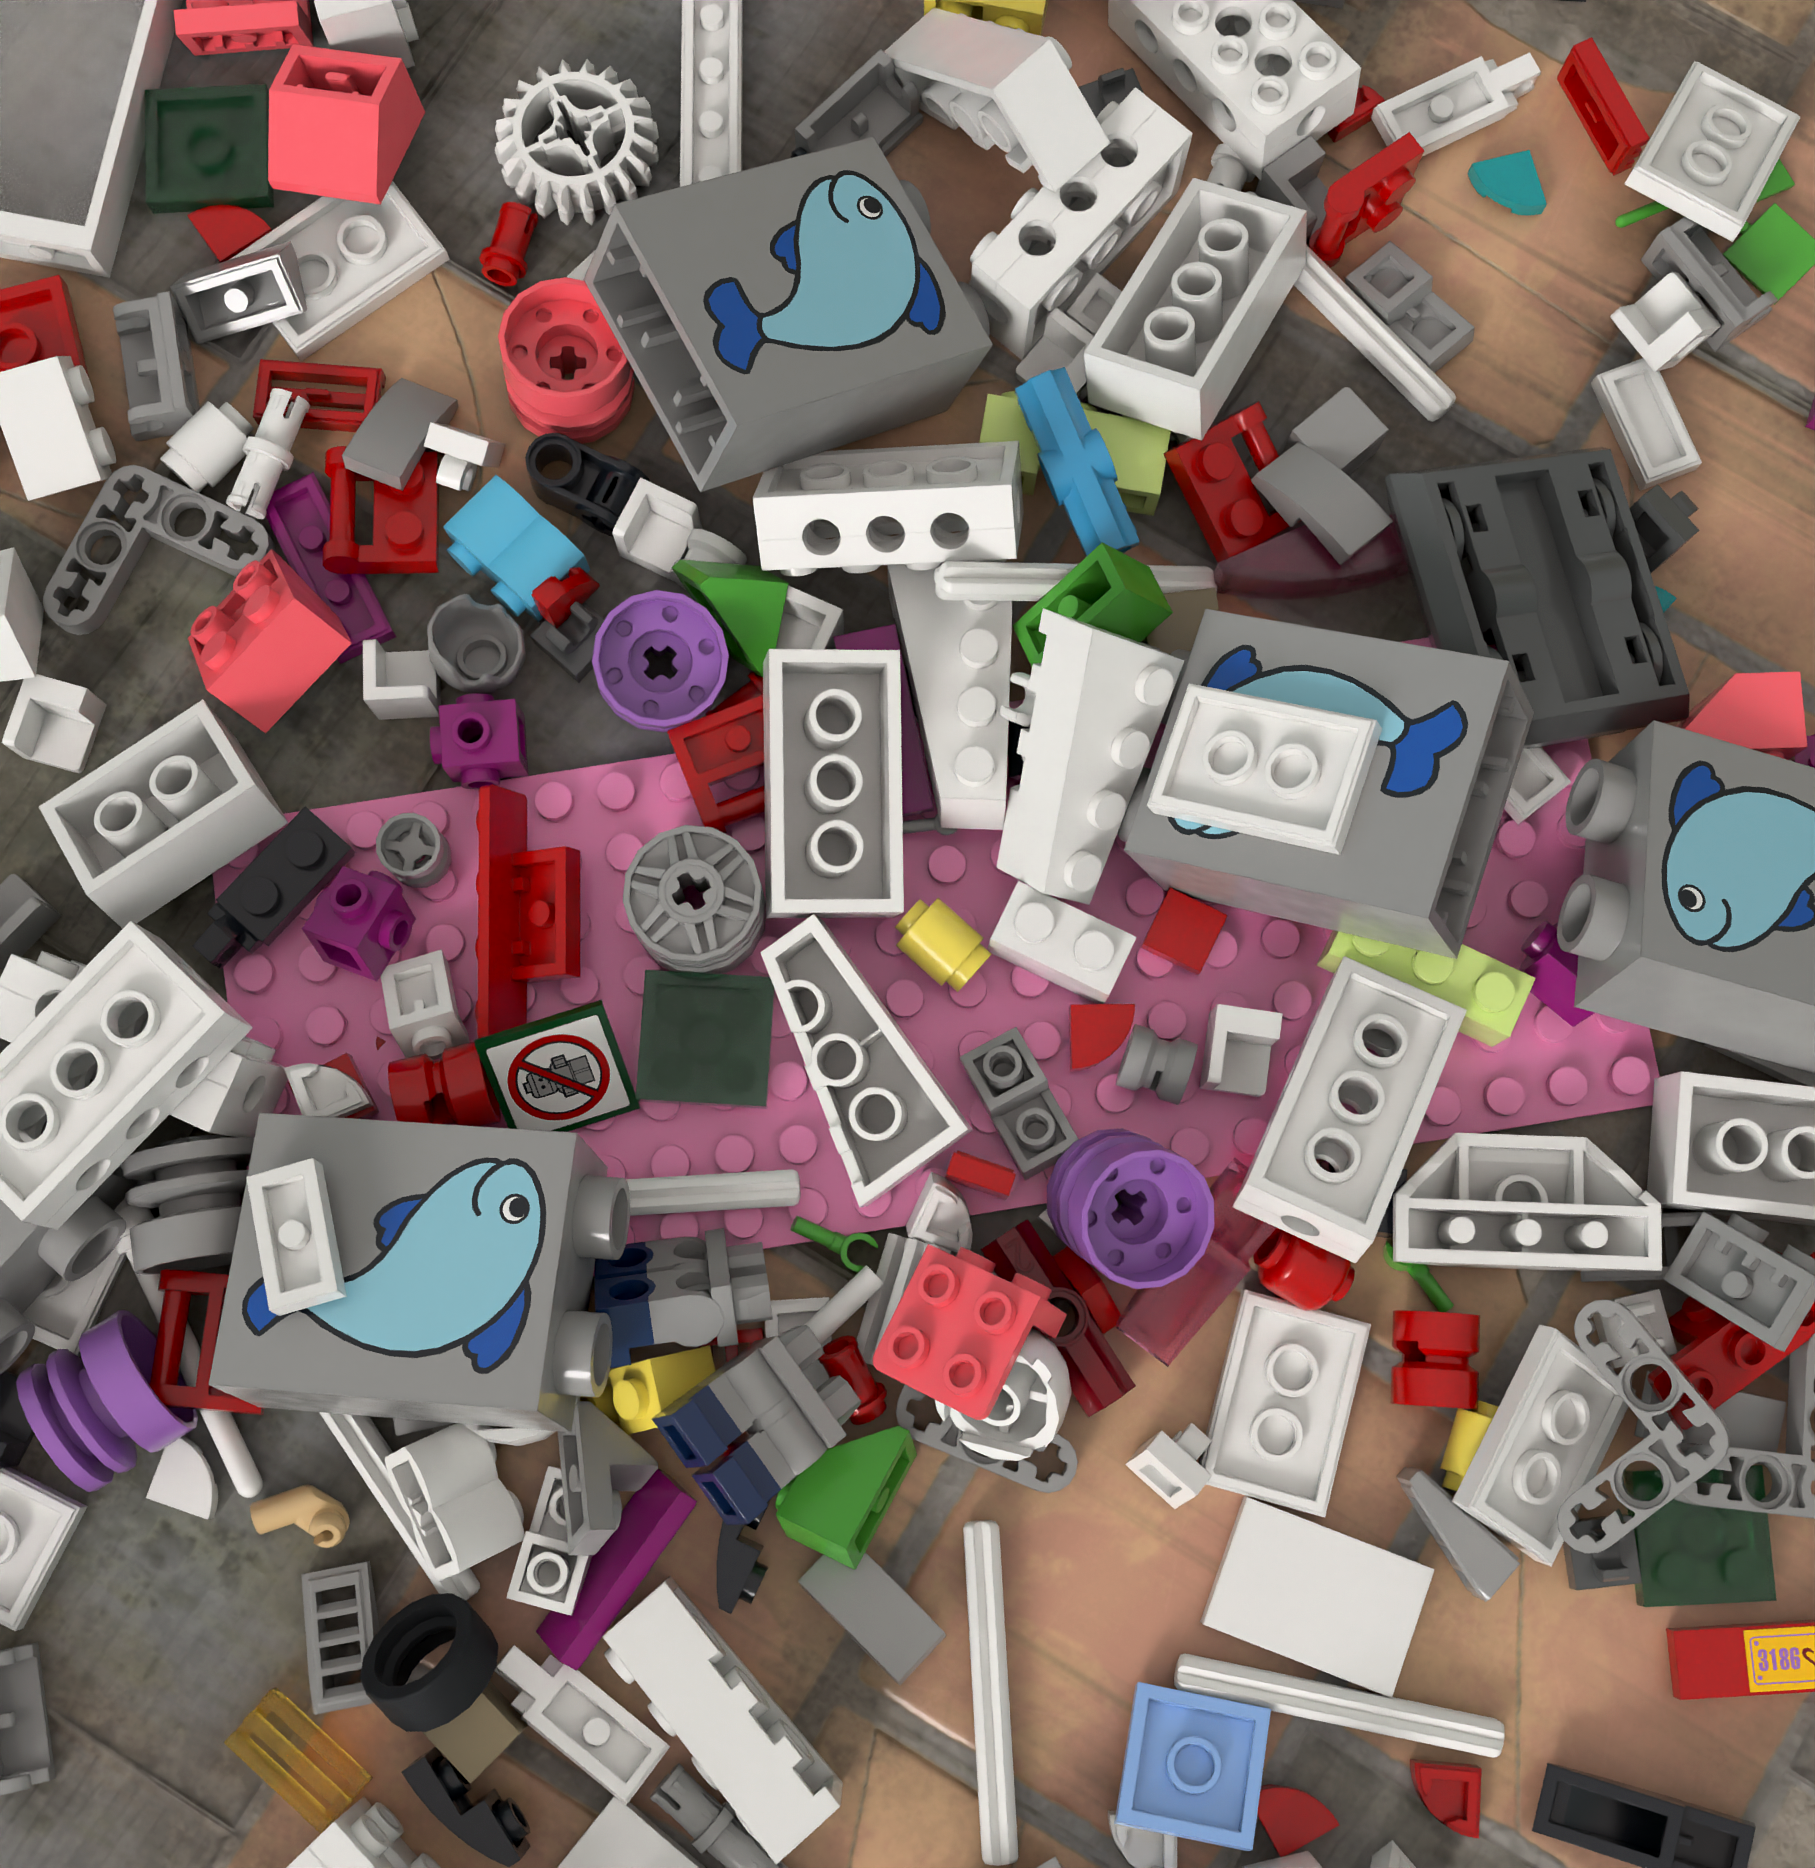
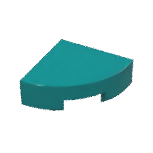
[1467,150,1547,215]

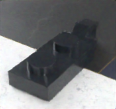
[193,806,356,969]

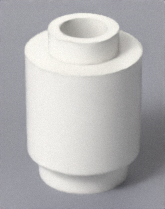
[160,401,254,493]

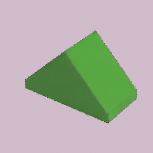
[671,559,789,677]

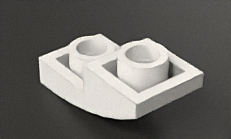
[506,1466,593,1616]

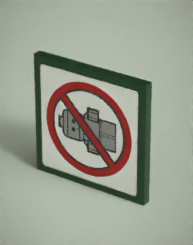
[474,1000,640,1132]

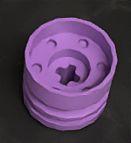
[592,590,729,733]
[1047,1128,1214,1289]
[16,1310,198,1492]

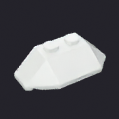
[1393,1133,1662,1271]

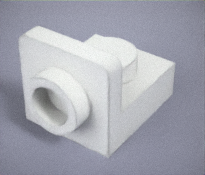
[380,950,470,1060]

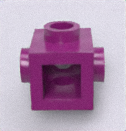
[430,694,529,789]
[302,866,416,982]

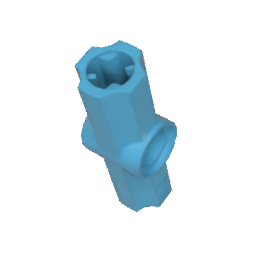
[1015,367,1140,557]

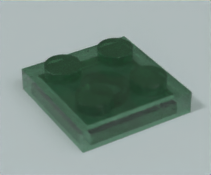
[145,84,274,214]
[635,970,775,1109]
[1624,1464,1777,1607]

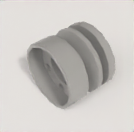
[623,825,766,979]
[122,1135,254,1275]

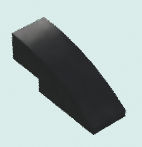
[1532,1762,1756,1868]

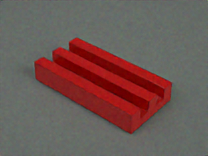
[1557,37,1650,176]
[253,359,386,432]

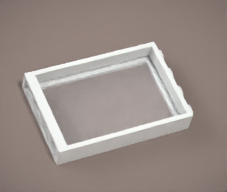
[0,0,183,278]

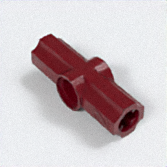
[980,1219,1136,1417]

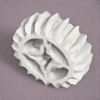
[495,59,659,226]

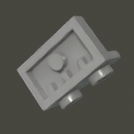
[1663,1211,1815,1352]

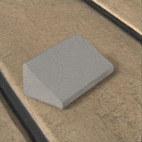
[170,241,307,344]

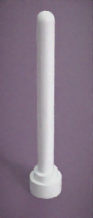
[115,1205,263,1498]

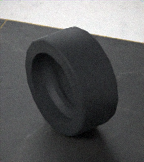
[360,1593,498,1732]

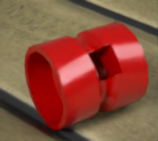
[388,1042,501,1127]
[1390,1310,1480,1409]

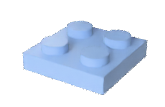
[1114,1682,1271,1851]

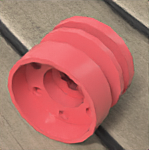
[498,277,635,444]

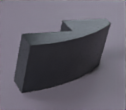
[717,1498,772,1614]
[401,1747,530,1868]

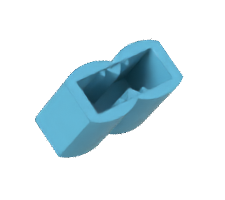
[443,475,590,622]

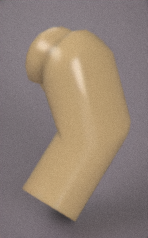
[250,1485,350,1548]

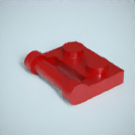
[1307,132,1424,268]
[1163,401,1302,565]
[322,446,439,574]
[667,695,765,834]
[148,1269,264,1415]

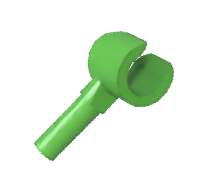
[790,1216,878,1273]
[1383,1241,1454,1312]

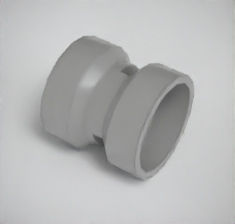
[376,813,451,888]
[1116,1024,1198,1105]

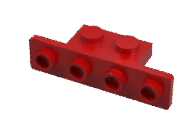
[475,784,580,1039]
[1647,1251,1815,1430]

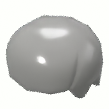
[427,594,526,694]

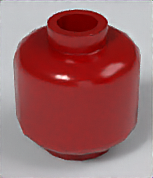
[1253,1224,1355,1311]

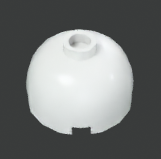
[935,1328,1072,1461]

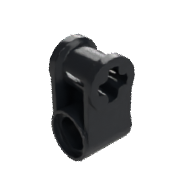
[525,433,650,537]

